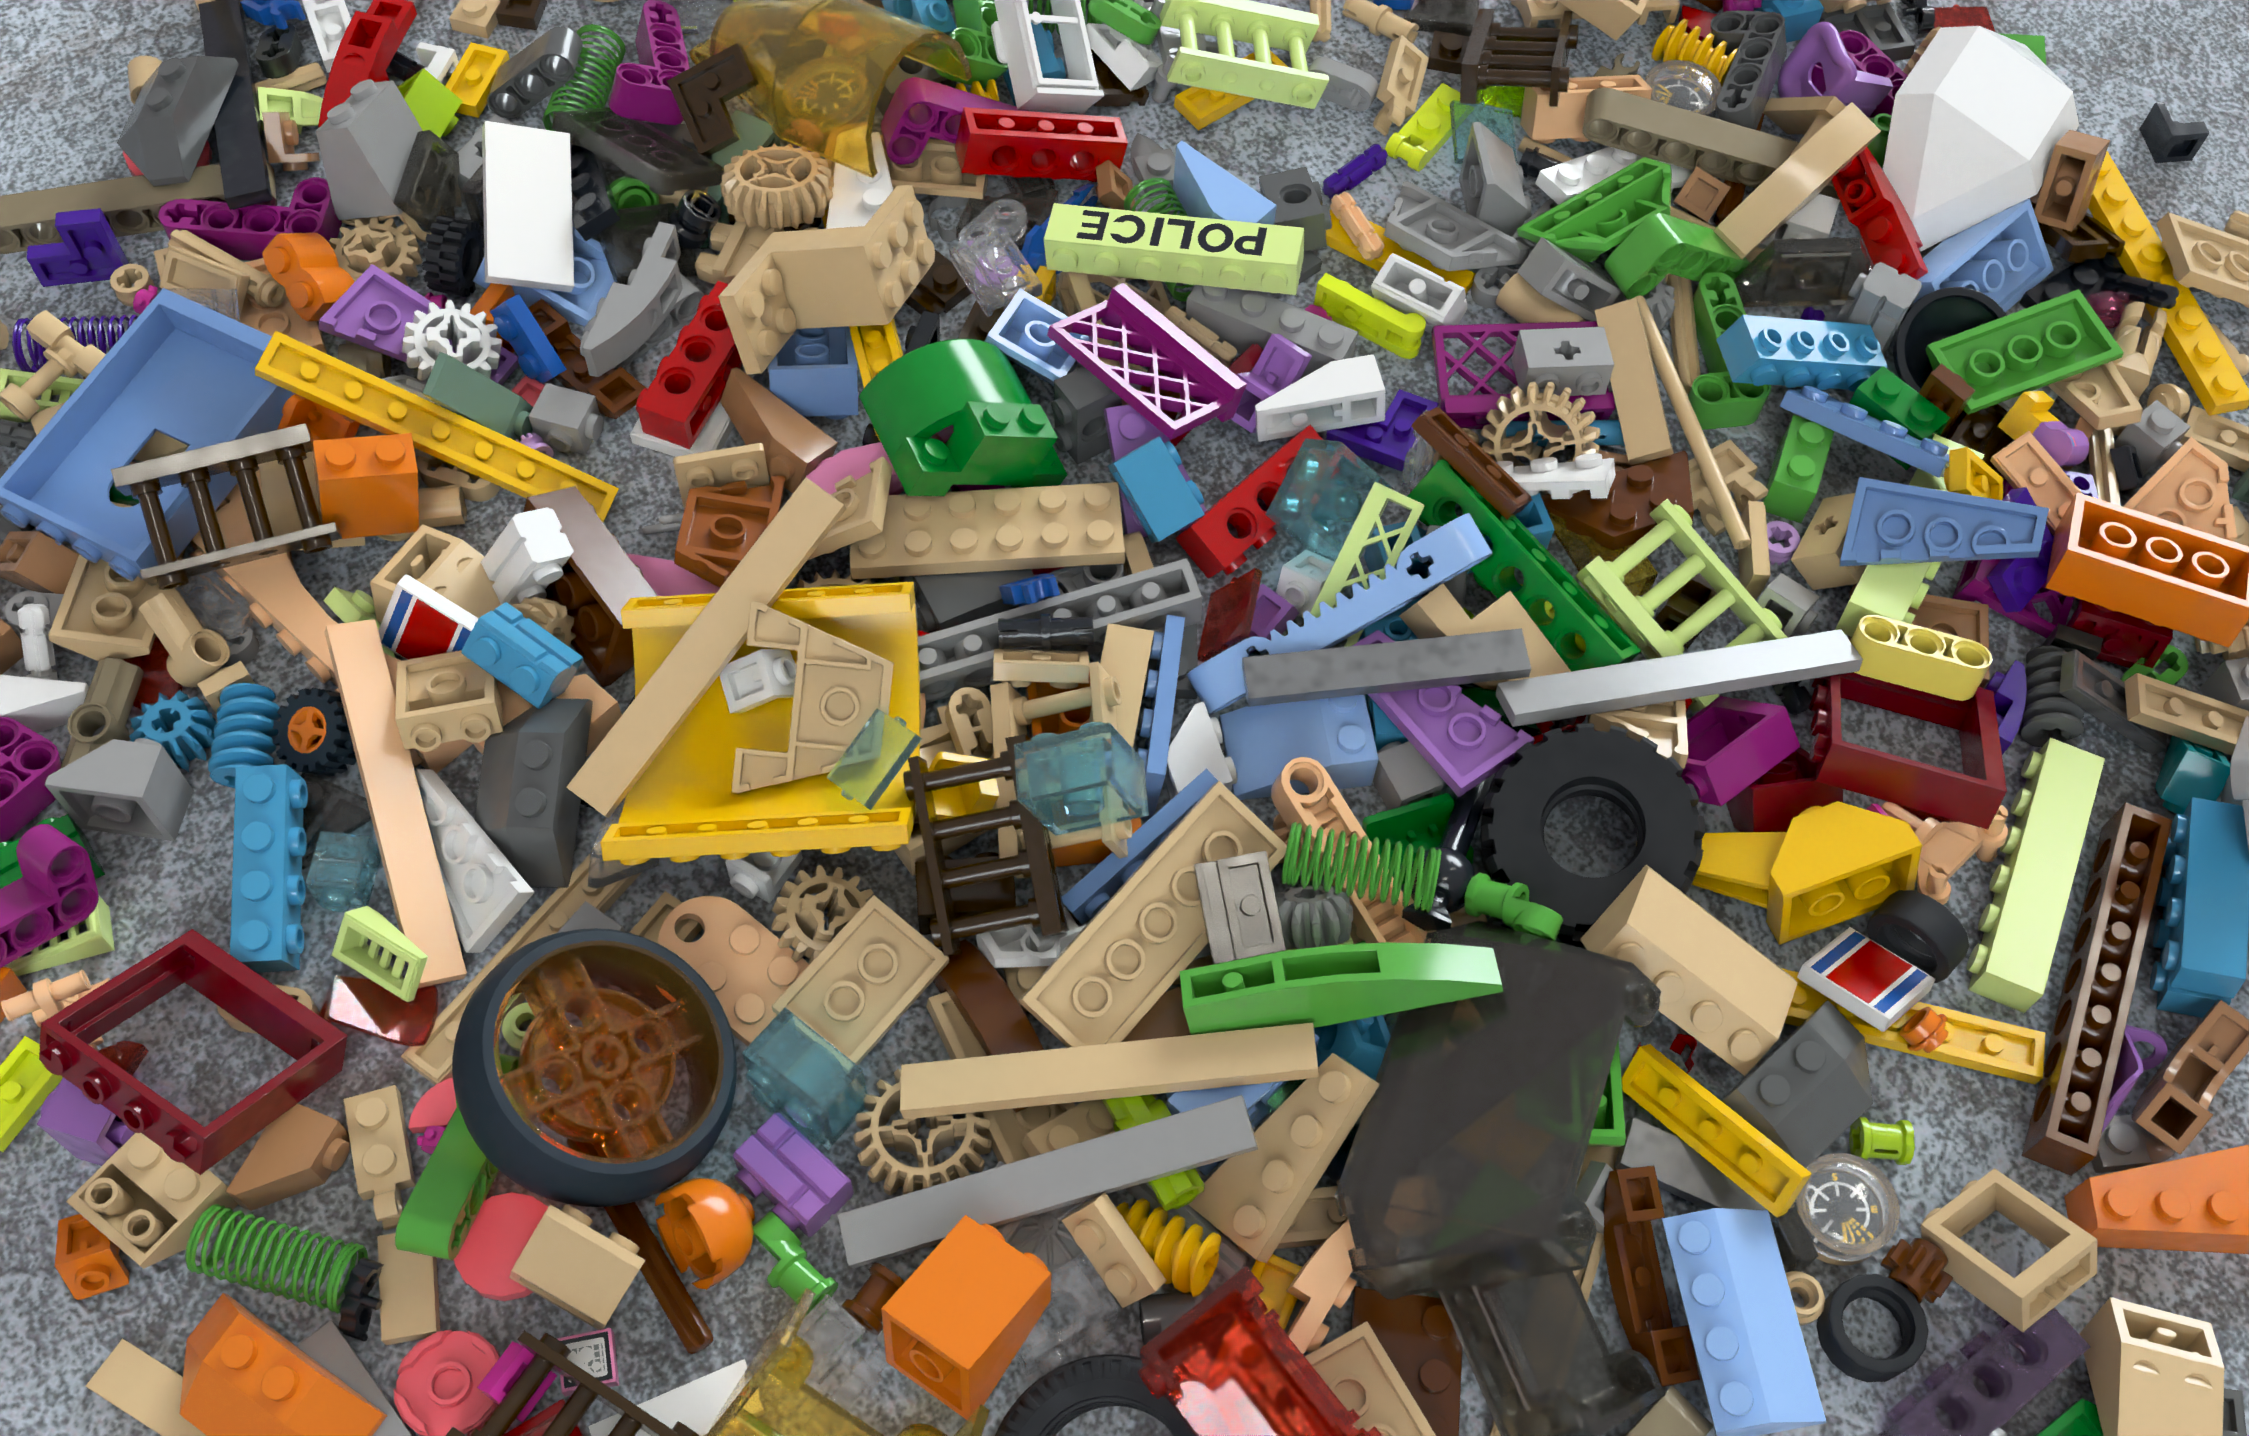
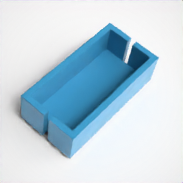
[2150,797,2249,1018]

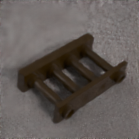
[1460,9,1579,107]
[111,423,342,590]
[903,734,1068,956]
[446,1330,700,1436]

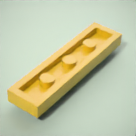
[1621,1044,1812,1218]

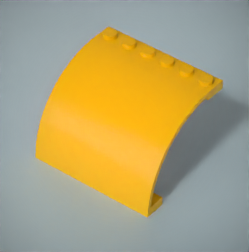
[600,582,920,865]

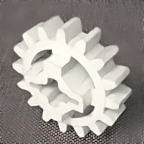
[402,300,502,381]

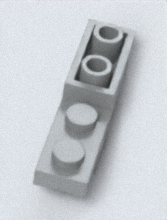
[580,222,683,377]

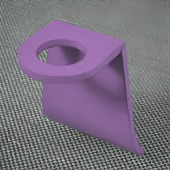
[2102,1025,2167,1132]

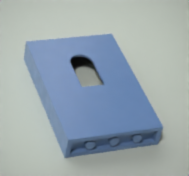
[0,288,295,581]

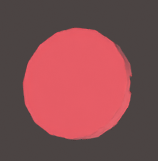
[454,1192,548,1301]
[394,1330,501,1436]

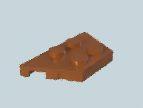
[674,475,785,588]

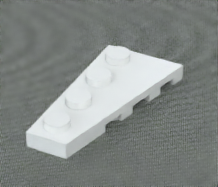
[826,132,893,229]
[1535,147,1693,205]
[1496,453,1616,499]
[415,769,535,953]

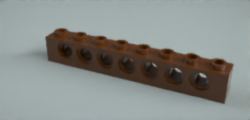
[2022,802,2172,1176]

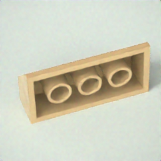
[1581,865,1798,1076]

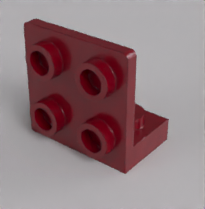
[2066,599,2173,668]

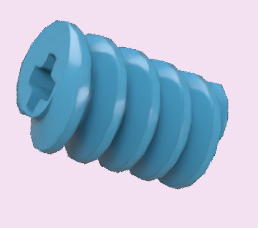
[208,683,281,788]

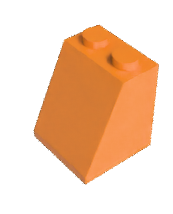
[313,433,419,539]
[881,1215,1051,1423]

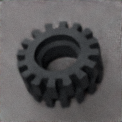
[422,215,484,297]

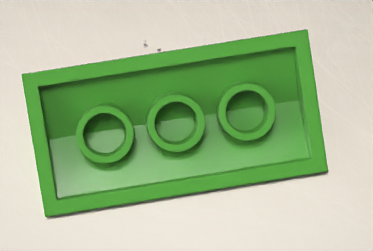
[1926,289,2124,414]

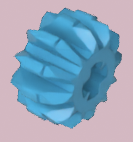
[129,690,217,772]

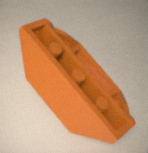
[179,1293,387,1436]

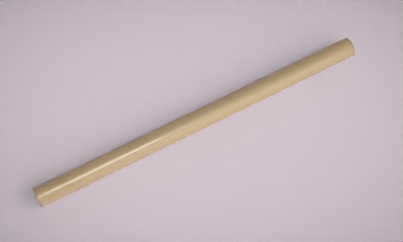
[1632,296,1751,549]

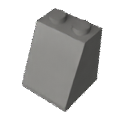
[316,79,444,220]

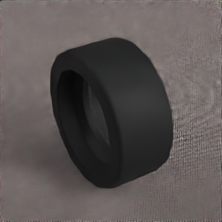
[1867,890,1970,983]
[1816,1274,1929,1383]

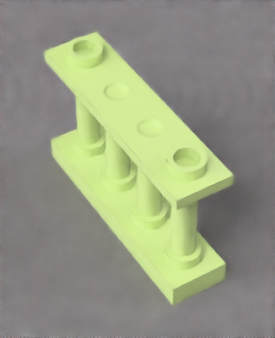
[1160,0,1329,109]
[1575,499,1788,713]

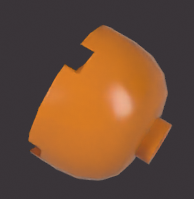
[655,1178,755,1290]

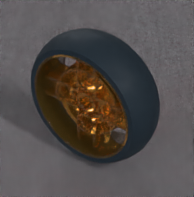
[452,928,737,1207]

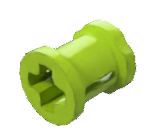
[1849,1117,1915,1165]

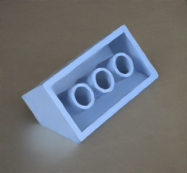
[1914,199,2054,312]
[1662,1208,1826,1436]

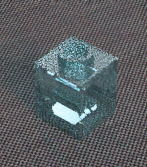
[305,831,381,912]

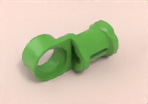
[1464,873,1563,944]
[753,1211,838,1319]

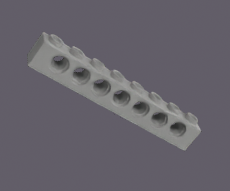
[918,558,1202,704]

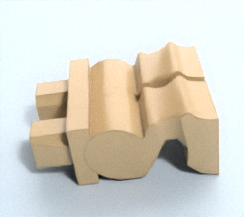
[695,221,818,284]

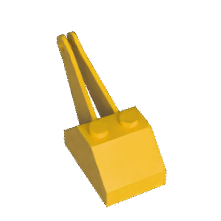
[1636,801,1922,945]

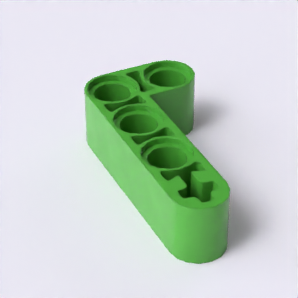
[931,0,1008,88]
[1604,213,1752,300]
[1688,272,1771,430]
[395,1052,525,1260]

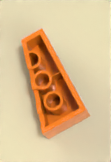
[2064,1145,2249,1254]

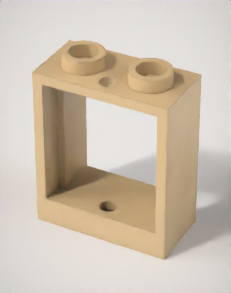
[1921,1168,2098,1332]

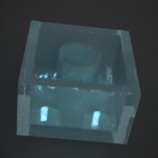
[1265,438,1395,562]
[1014,722,1149,836]
[742,1008,867,1150]

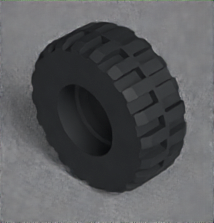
[1480,723,1705,948]

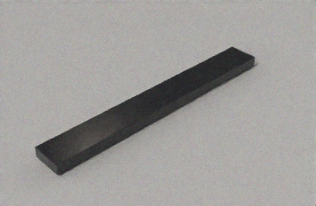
[198,0,272,210]

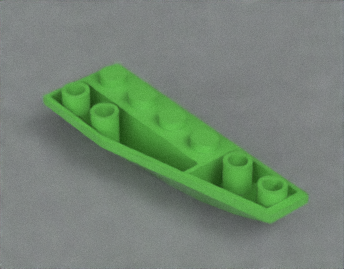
[1180,942,1503,1035]

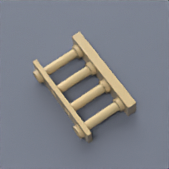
[990,661,1132,879]

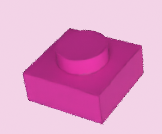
[477,1341,557,1423]

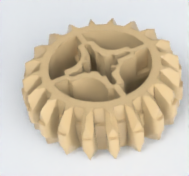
[720,143,834,231]
[1481,382,1600,495]
[854,1068,992,1196]

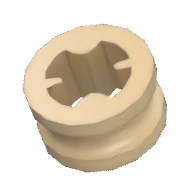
[110,264,155,307]

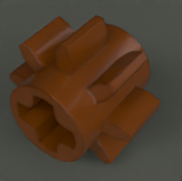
[1881,1238,1953,1304]

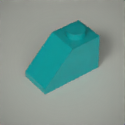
[2155,736,2231,815]

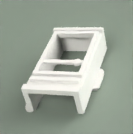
[991,0,1104,114]

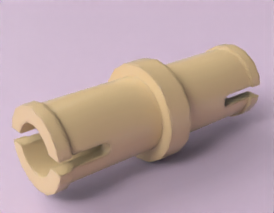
[1342,0,1419,44]

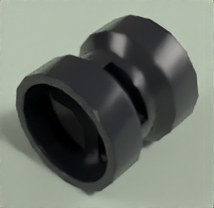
[666,189,721,249]

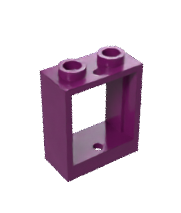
[1681,696,1801,807]

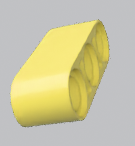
[1850,615,1992,701]

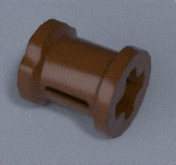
[841,1262,904,1336]

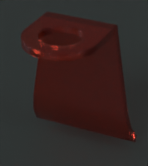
[319,975,438,1046]

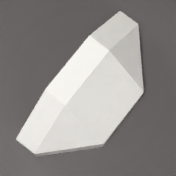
[1883,26,2079,252]

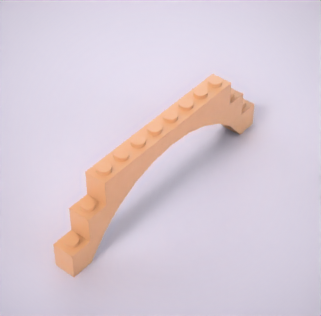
[190,464,622,774]

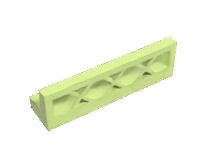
[1310,482,1425,647]

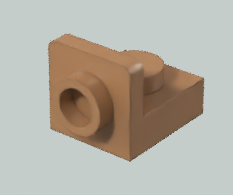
[262,112,320,171]

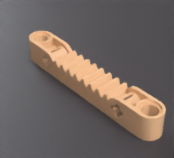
[1271,757,1486,1064]

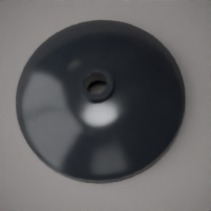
[1893,287,2007,393]

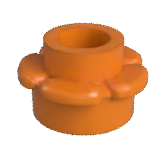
[1900,1007,1948,1053]

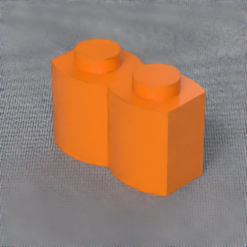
[262,233,355,322]

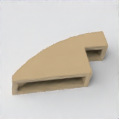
[1714,102,1881,260]
[1399,583,1571,691]

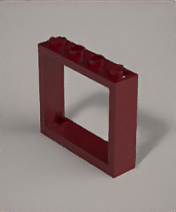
[1809,672,2007,829]
[39,929,348,1175]

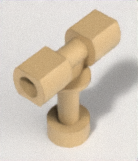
[0,310,106,421]

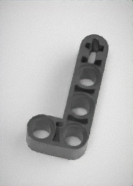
[1711,11,1787,130]

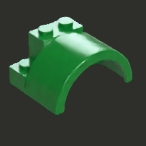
[859,338,1068,496]

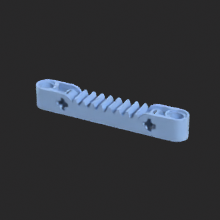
[1186,513,1493,715]

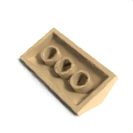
[825,131,988,199]
[48,502,187,661]

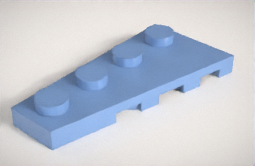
[1779,385,1949,478]
[1840,477,2049,566]
[1134,614,1185,822]
[1062,768,1218,924]

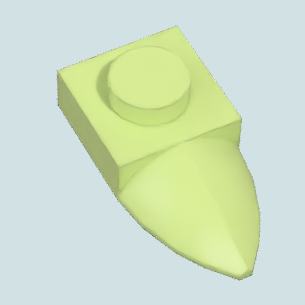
[256,87,323,134]
[323,587,395,657]

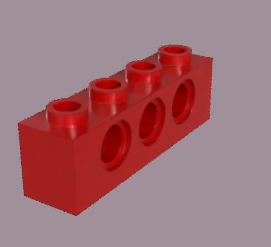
[955,107,1128,182]
[636,281,743,449]
[1175,424,1343,579]

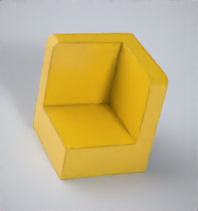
[928,752,999,820]

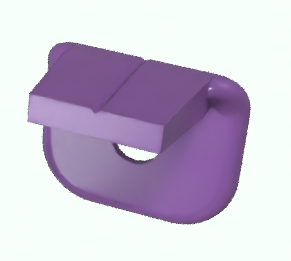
[1778,22,1893,118]

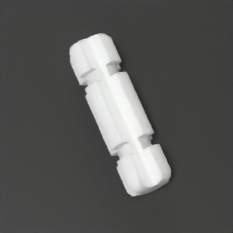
[17,604,58,680]

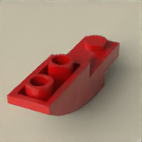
[318,0,417,128]
[1832,147,1928,280]

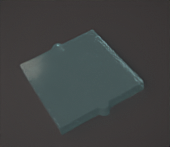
[1450,100,1517,165]
[826,708,922,810]

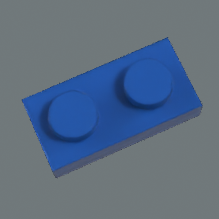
[490,294,567,383]

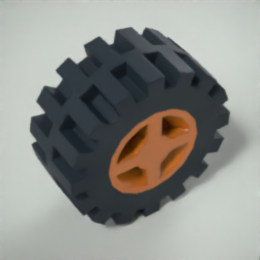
[272,688,357,776]

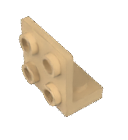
[673,443,770,510]

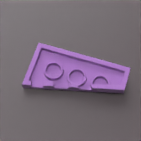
[319,264,519,385]
[1352,629,1535,797]

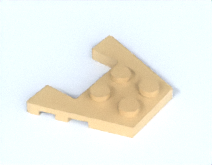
[732,601,894,793]

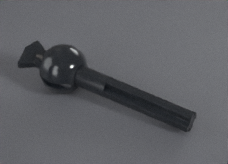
[1402,772,1497,931]

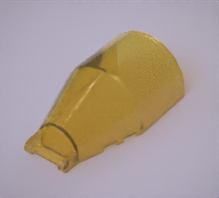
[689,0,972,178]

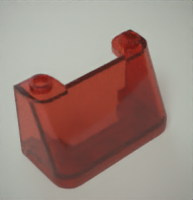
[1138,1266,1382,1436]

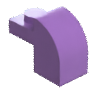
[1231,334,1312,433]

